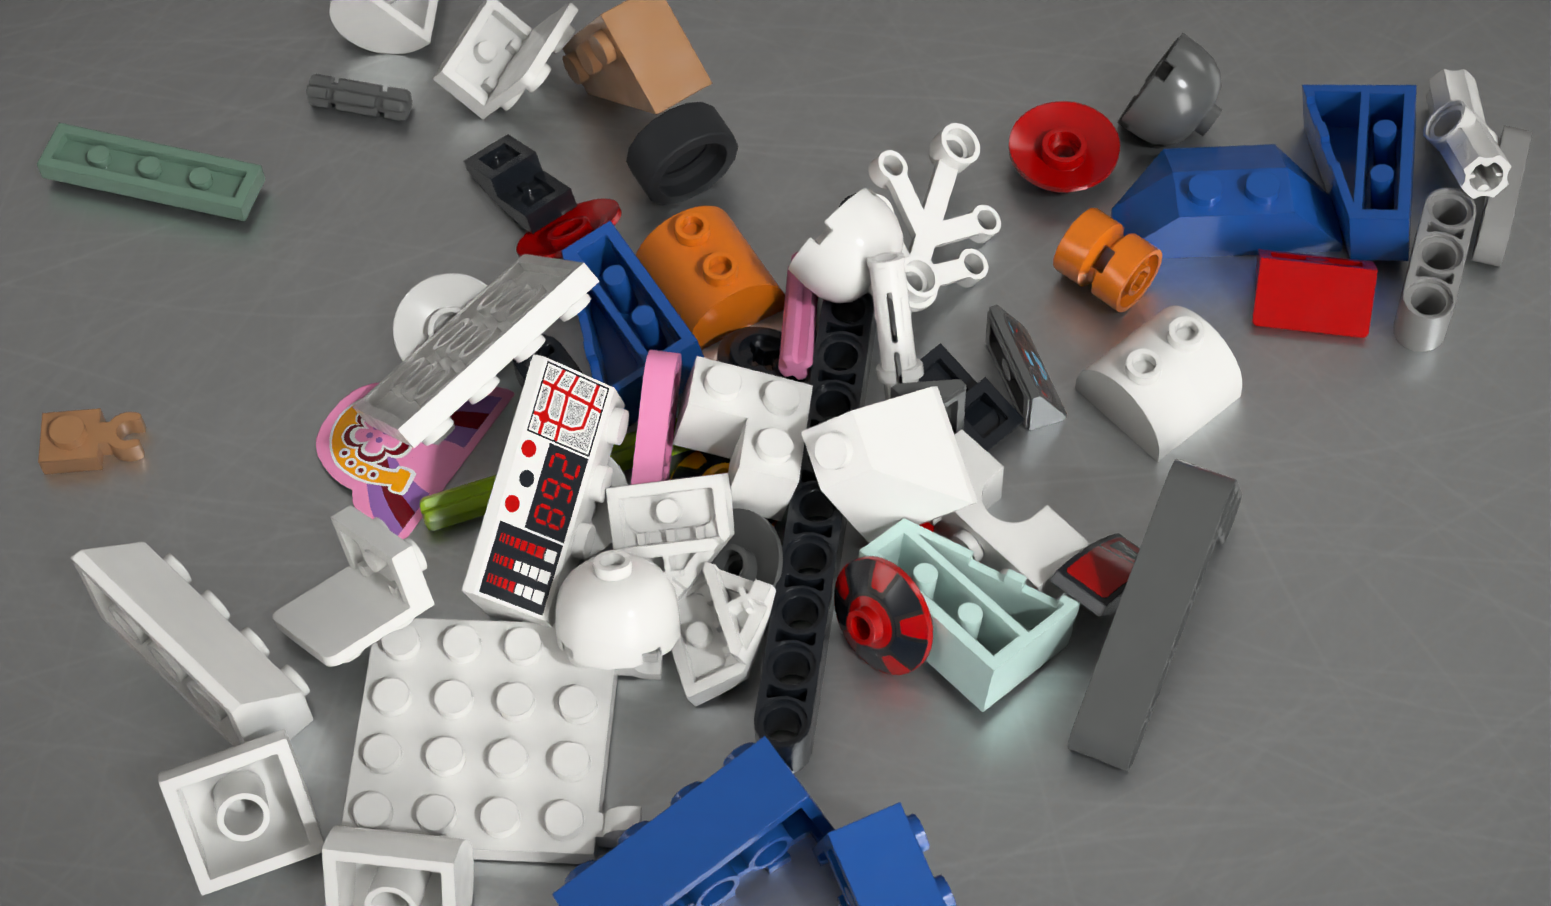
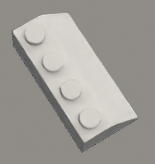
[71,542,314,746]

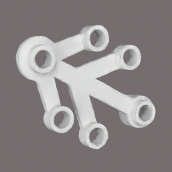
[868,123,1001,312]

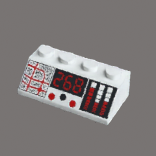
[462,354,629,627]

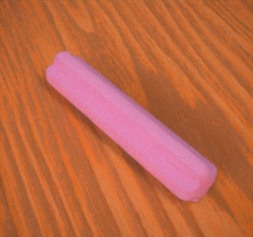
[778,252,818,380]

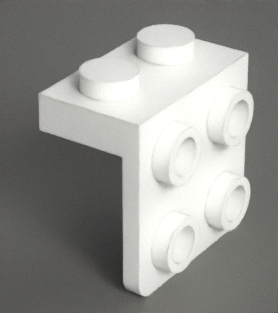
[432,0,578,119]
[273,505,435,667]

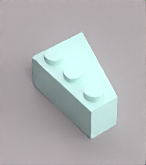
[858,518,1081,712]

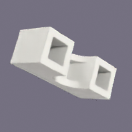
[929,429,1091,599]

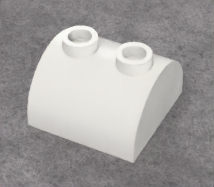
[329,0,438,54]
[1075,305,1242,462]
[158,729,324,896]
[322,825,474,906]

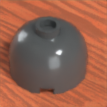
[1117,33,1222,146]

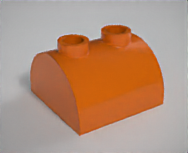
[636,206,785,350]

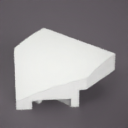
[605,473,734,601]
[671,562,776,706]

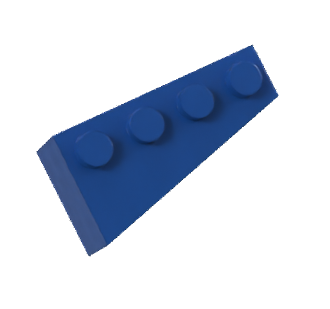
[552,736,835,906]

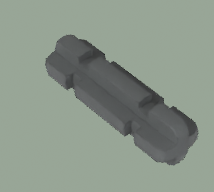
[306,74,412,121]

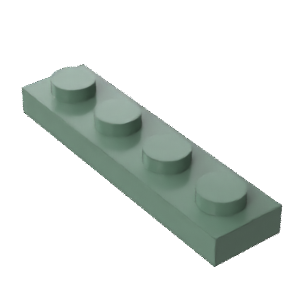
[37,123,266,221]

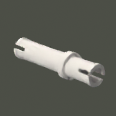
[867,252,924,400]

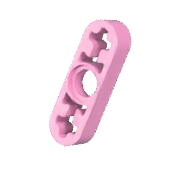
[631,350,682,485]

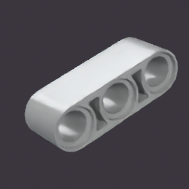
[1393,188,1476,352]

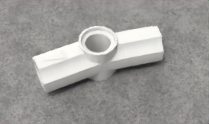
[1424,69,1512,199]

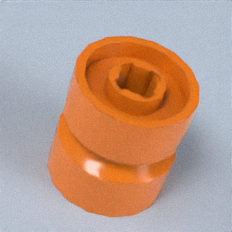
[1053,208,1163,313]

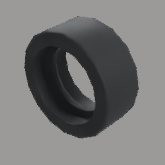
[626,102,738,205]

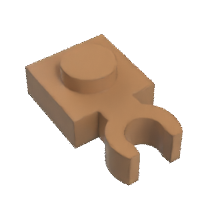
[38,408,146,475]

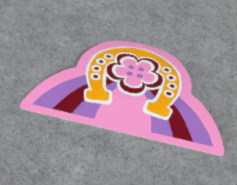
[316,383,514,539]

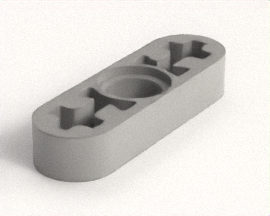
[1471,125,1533,267]

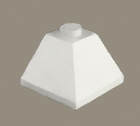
[801,386,978,543]

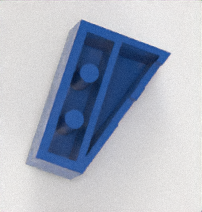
[562,221,704,428]

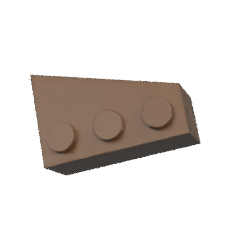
[562,0,713,115]

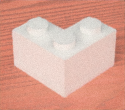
[673,356,813,521]

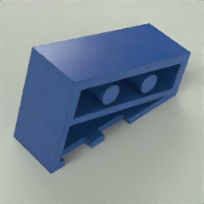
[1302,85,1416,261]
[812,802,957,906]

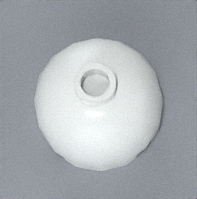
[788,188,903,303]
[555,550,680,670]

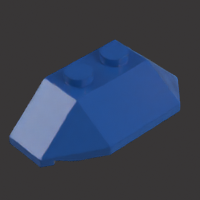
[1111,144,1343,259]

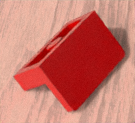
[1252,249,1378,338]

